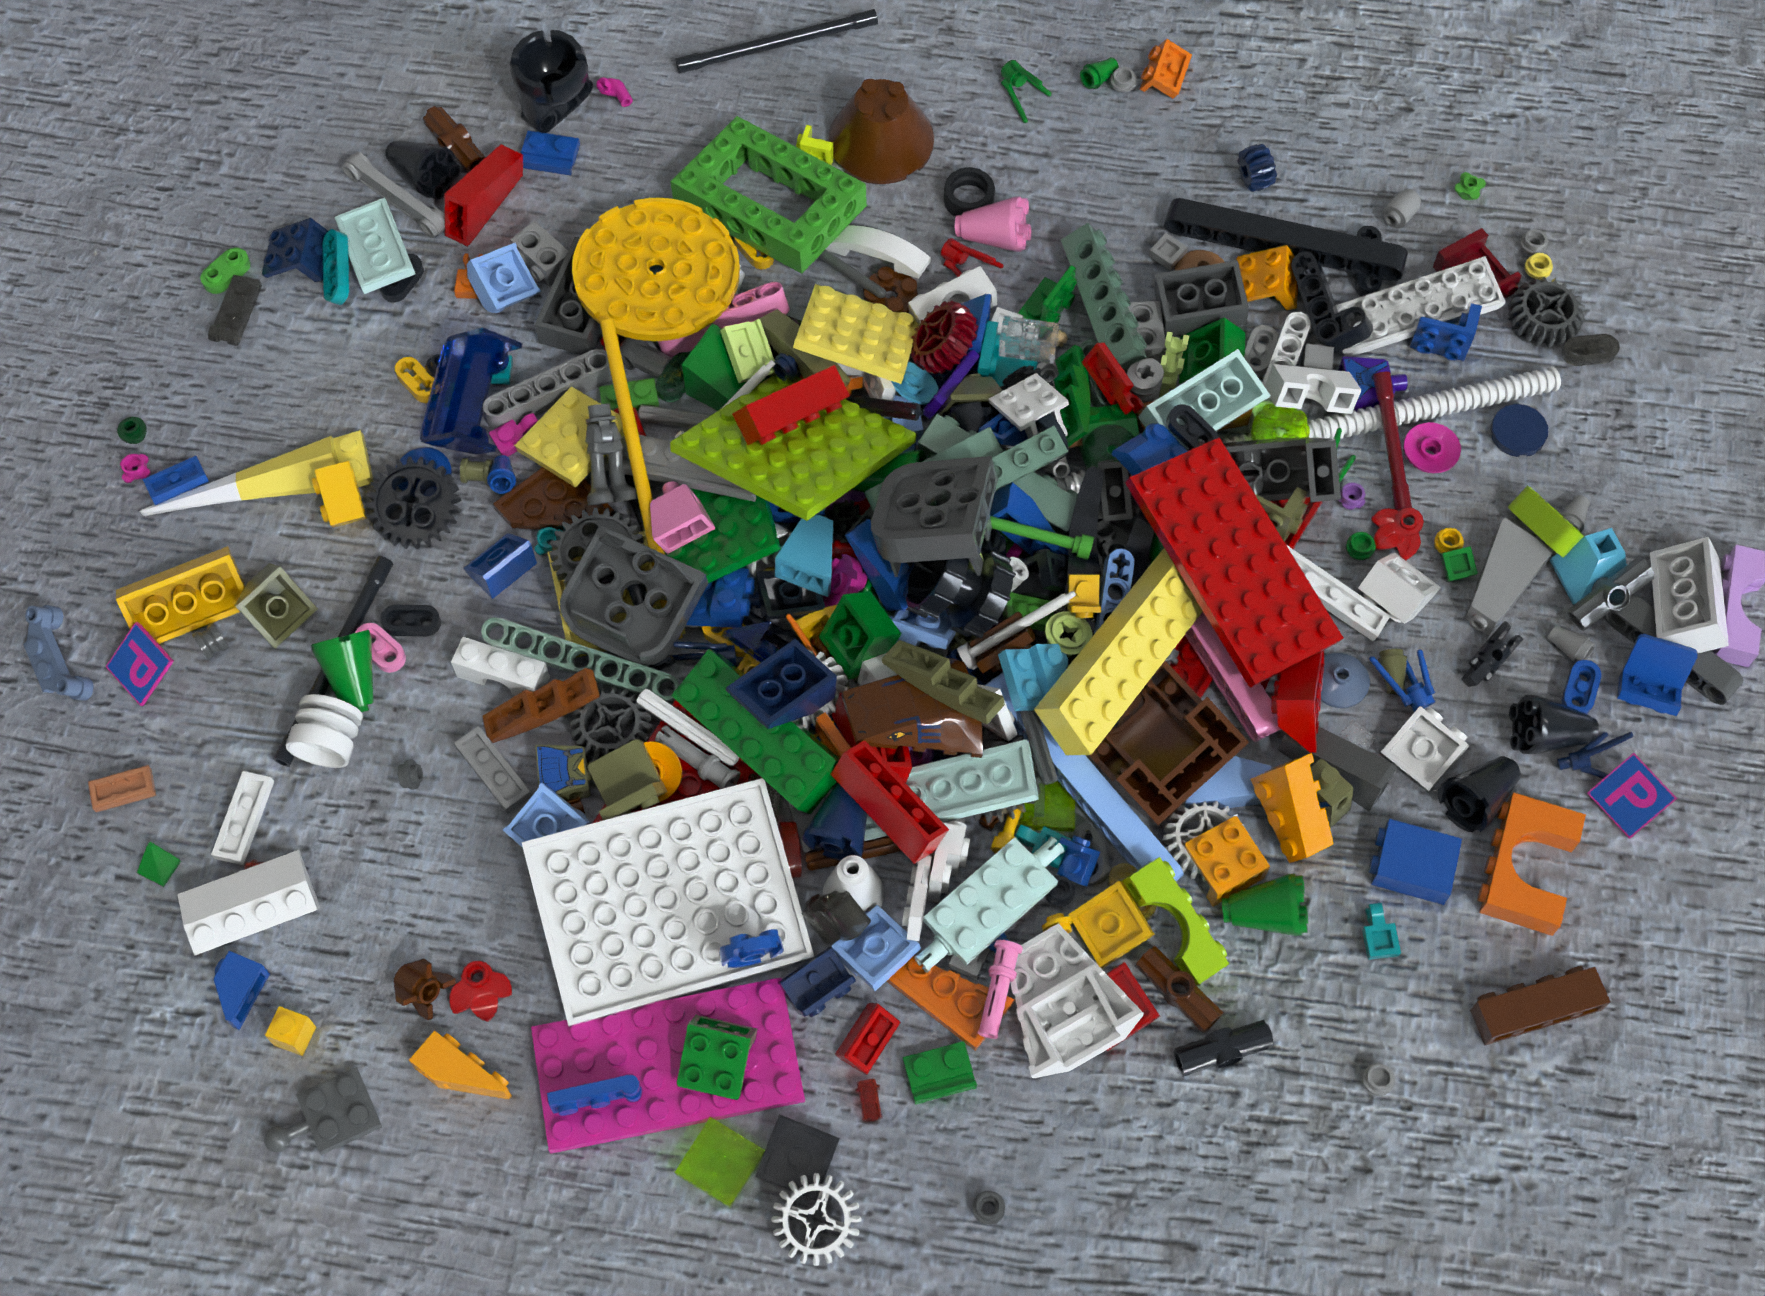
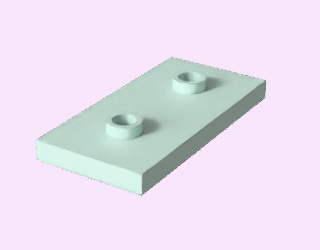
[335,198,416,294]

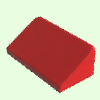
[835,1003,901,1075]

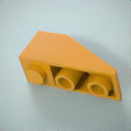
[409,1030,512,1100]

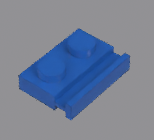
[521,131,580,176]

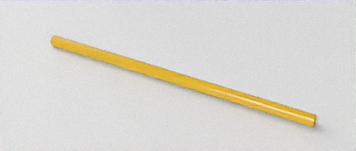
[600,319,683,640]

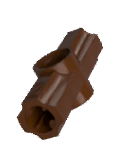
[423,106,486,173]
[1135,946,1224,1033]

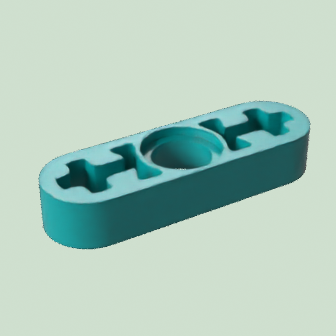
[322,229,349,305]

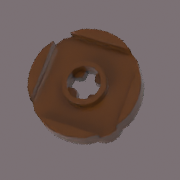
[863,266,918,313]

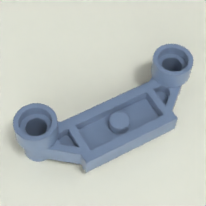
[23,605,94,701]

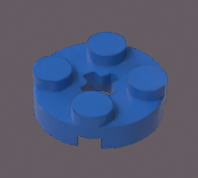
[719,929,784,968]

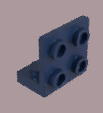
[262,218,328,283]

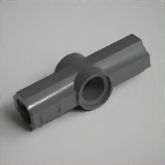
[1568,557,1655,631]

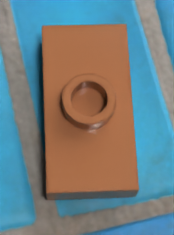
[88,765,156,812]

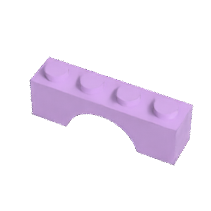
[1714,545,1765,667]

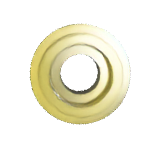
[1524,253,1553,280]

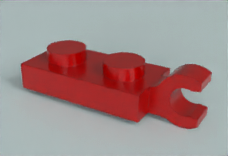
[1082,342,1144,414]

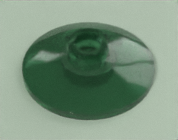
[1082,424,1134,469]

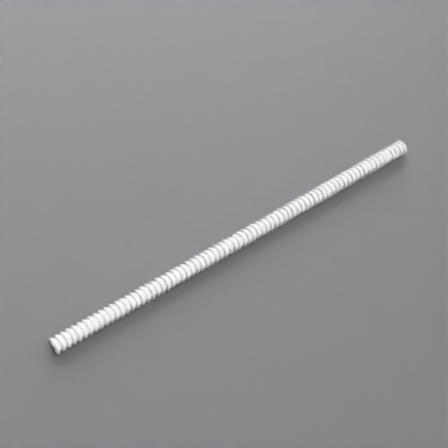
[1053,366,1561,493]

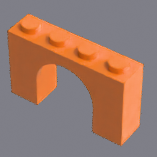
[1477,792,1586,936]

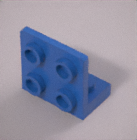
[1410,303,1482,361]

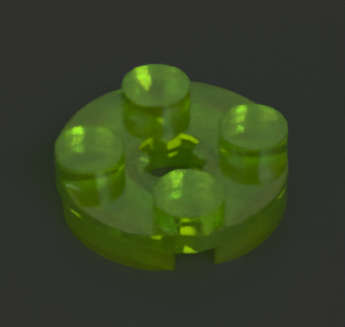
[1251,404,1310,440]

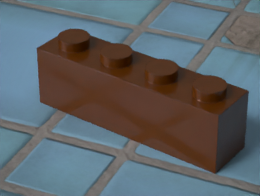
[1470,966,1611,1046]

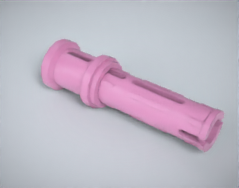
[978,940,1023,1039]

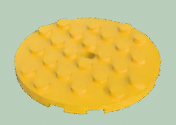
[572,198,740,341]

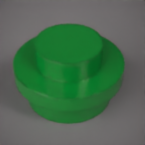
[1346,532,1376,560]

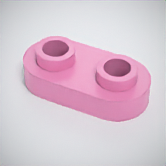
[355,623,406,673]

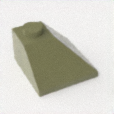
[934,374,1002,417]
[234,563,318,649]

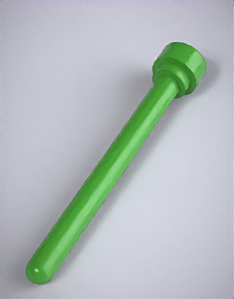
[990,516,1094,560]

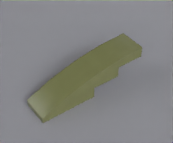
[759,309,851,387]
[882,640,1005,725]

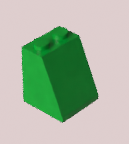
[682,323,771,411]

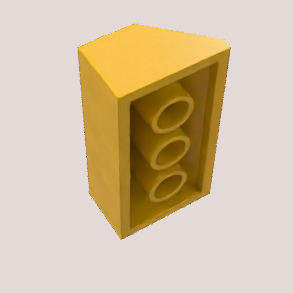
[115,546,245,644]

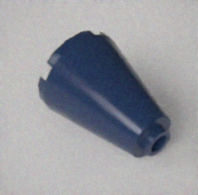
[802,783,867,861]

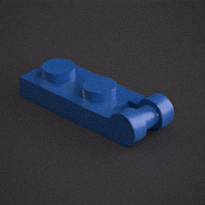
[547,1075,642,1116]

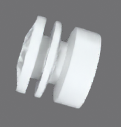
[286,694,363,768]

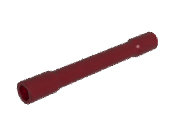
[1373,371,1412,511]

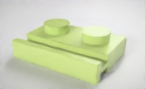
[720,319,775,383]

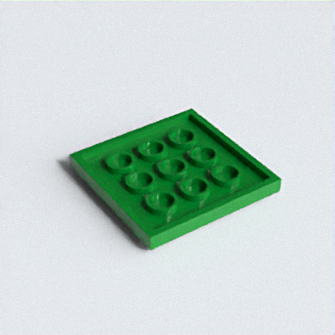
[664,488,781,583]

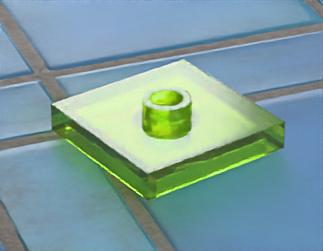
[674,1117,765,1208]

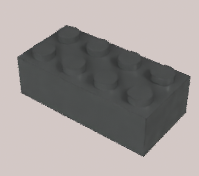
[535,237,602,355]

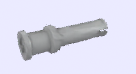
[655,725,740,790]

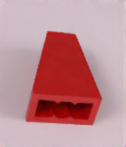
[444,144,523,247]

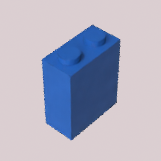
[1368,819,1462,905]

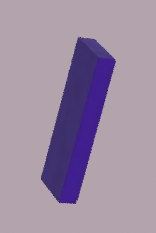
[923,350,980,419]

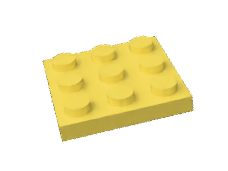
[514,386,624,487]

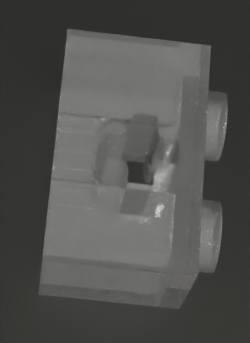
[999,315,1060,364]

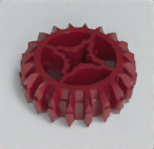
[910,300,978,375]

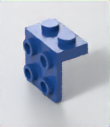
[1617,634,1698,716]

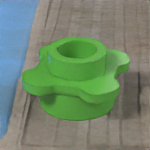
[1454,172,1486,200]

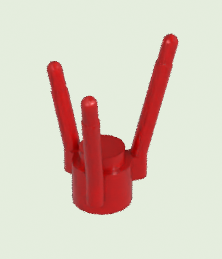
[940,238,1004,277]

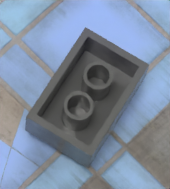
[1154,260,1249,338]

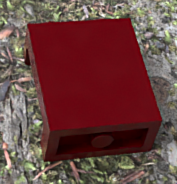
[1433,228,1522,298]

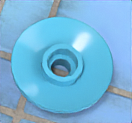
[891,361,939,405]

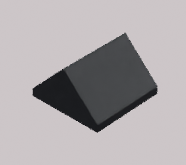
[756,570,825,620]

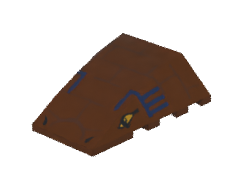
[841,657,983,758]

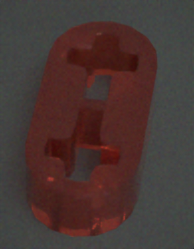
[778,821,802,878]

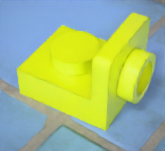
[796,125,834,166]

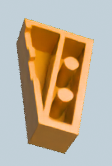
[1250,753,1334,863]

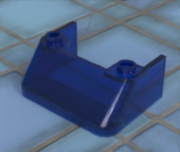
[420,327,523,455]

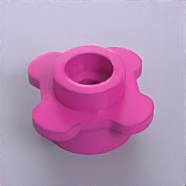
[120,454,151,483]

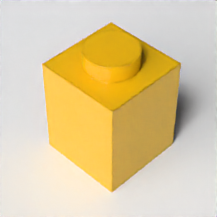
[265,1006,316,1056]

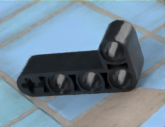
[1291,251,1373,353]

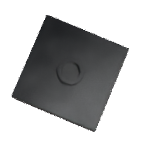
[755,1114,840,1201]

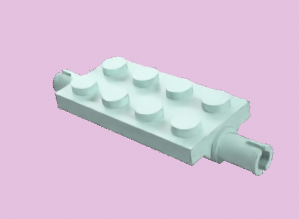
[914,837,1064,973]

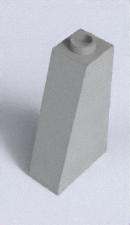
[1465,518,1554,635]

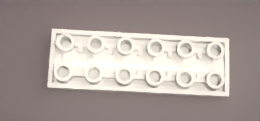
[1336,256,1505,357]

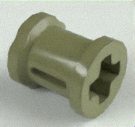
[460,458,493,485]

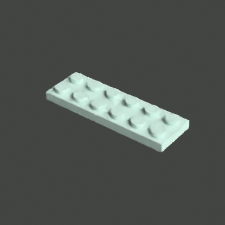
[864,739,1039,841]

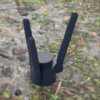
[670,641,737,667]

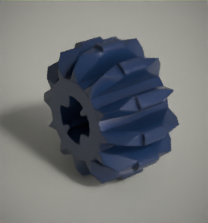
[1237,144,1277,192]

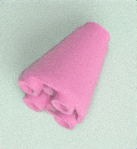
[955,196,1032,252]

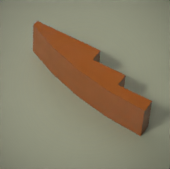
[482,668,600,743]

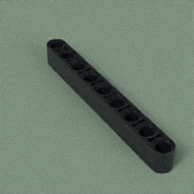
[1164,198,1408,281]

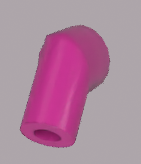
[596,77,633,107]

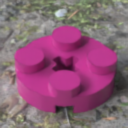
[822,554,867,608]

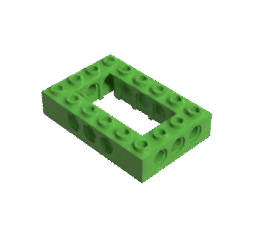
[670,116,867,274]

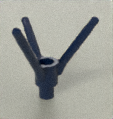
[1557,732,1633,779]

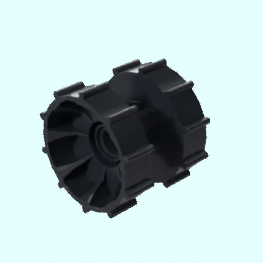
[903,550,1016,639]

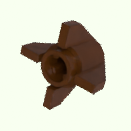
[394,959,456,1020]

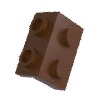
[970,612,1036,673]

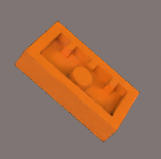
[1140,39,1192,99]

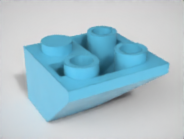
[1550,528,1627,605]

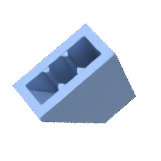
[1184,756,1272,809]

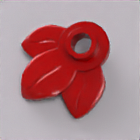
[1371,508,1424,561]
[450,960,512,1022]

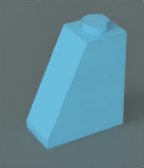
[775,514,833,597]

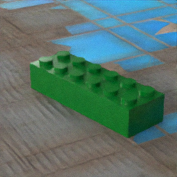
[671,649,840,814]

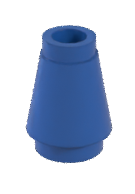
[487,455,516,494]

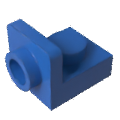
[1057,835,1100,886]

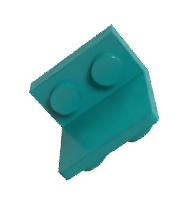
[978,321,1041,387]

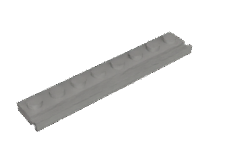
[604,435,757,502]

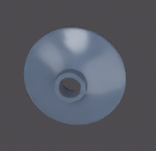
[1321,653,1370,708]

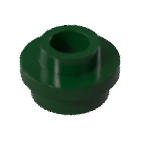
[117,417,147,444]

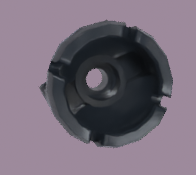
[510,30,593,133]

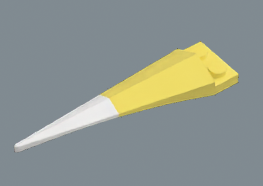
[139,430,374,516]

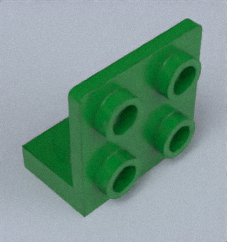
[1017,265,1077,336]
[677,1015,758,1100]

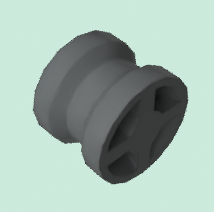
[192,623,229,660]

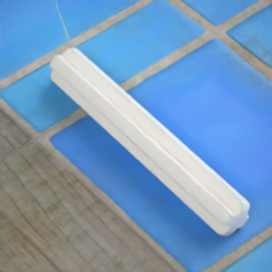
[637,689,740,767]

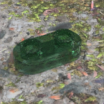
[656,352,690,402]

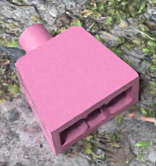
[650,481,715,554]

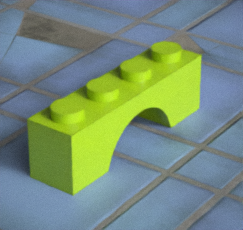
[1122,857,1229,985]

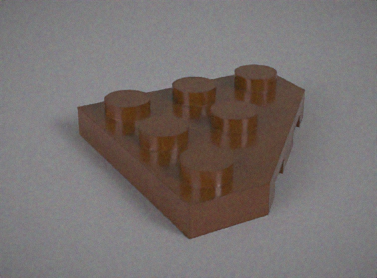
[493,467,615,531]

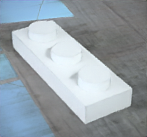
[211,771,274,865]

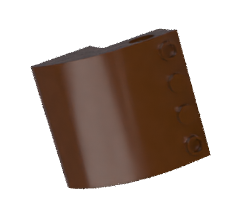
[1086,661,1250,826]

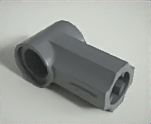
[620,337,673,380]

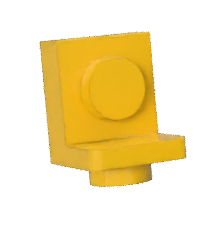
[1067,574,1101,618]

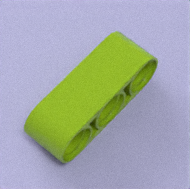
[1508,485,1584,558]

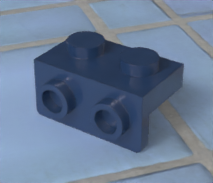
[778,947,856,1017]

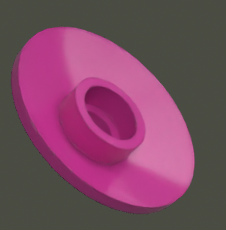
[1403,422,1461,473]

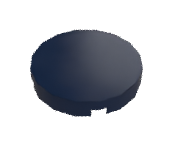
[1490,404,1548,457]

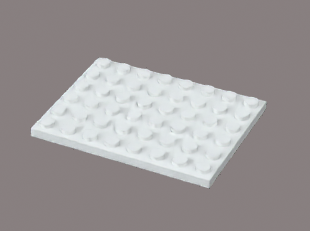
[521,778,814,1027]

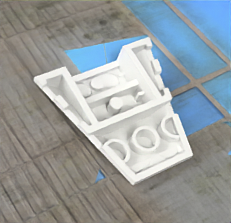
[1010,923,1144,1078]

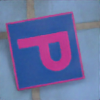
[106,622,174,706]
[1587,753,1678,839]

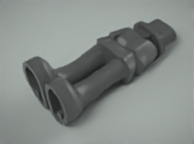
[585,403,638,506]

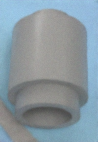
[1382,189,1421,228]

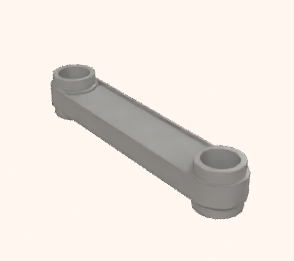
[341,152,445,238]

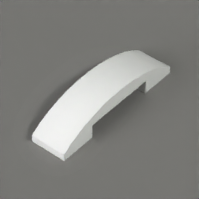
[826,225,931,279]

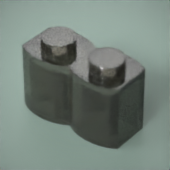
[801,891,871,943]

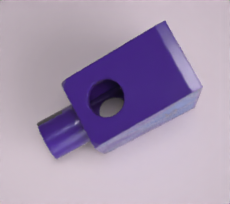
[1338,357,1408,412]

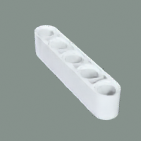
[1248,312,1311,435]

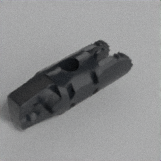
[1461,621,1523,687]

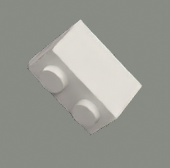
[1358,553,1441,624]

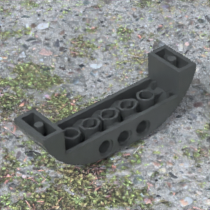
[1098,437,1341,521]

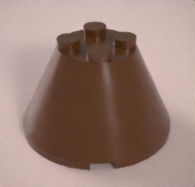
[828,79,934,184]

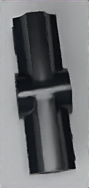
[1173,1020,1274,1077]

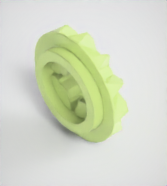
[1044,611,1092,657]

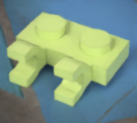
[1159,332,1189,398]

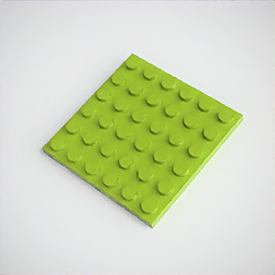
[670,374,916,521]

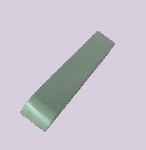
[481,617,679,704]

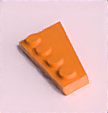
[886,955,1015,1051]

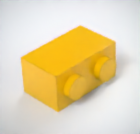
[312,461,367,528]

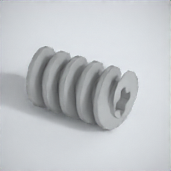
[1127,358,1164,403]

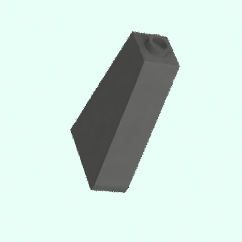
[1278,727,1398,812]

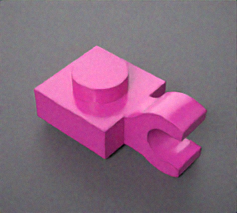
[489,413,538,457]

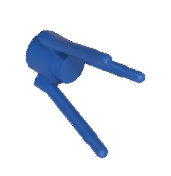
[1369,649,1435,712]

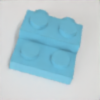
[998,644,1068,711]

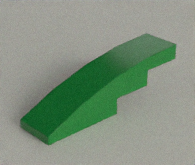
[1053,345,1090,447]

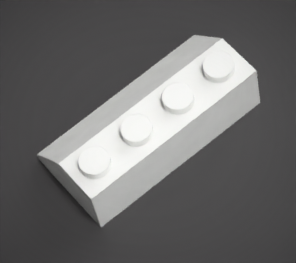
[1650,537,1729,653]
[177,850,320,956]

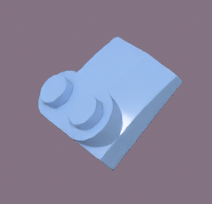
[466,243,541,313]
[503,783,590,848]

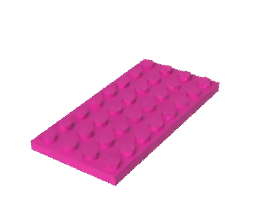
[531,977,805,1154]

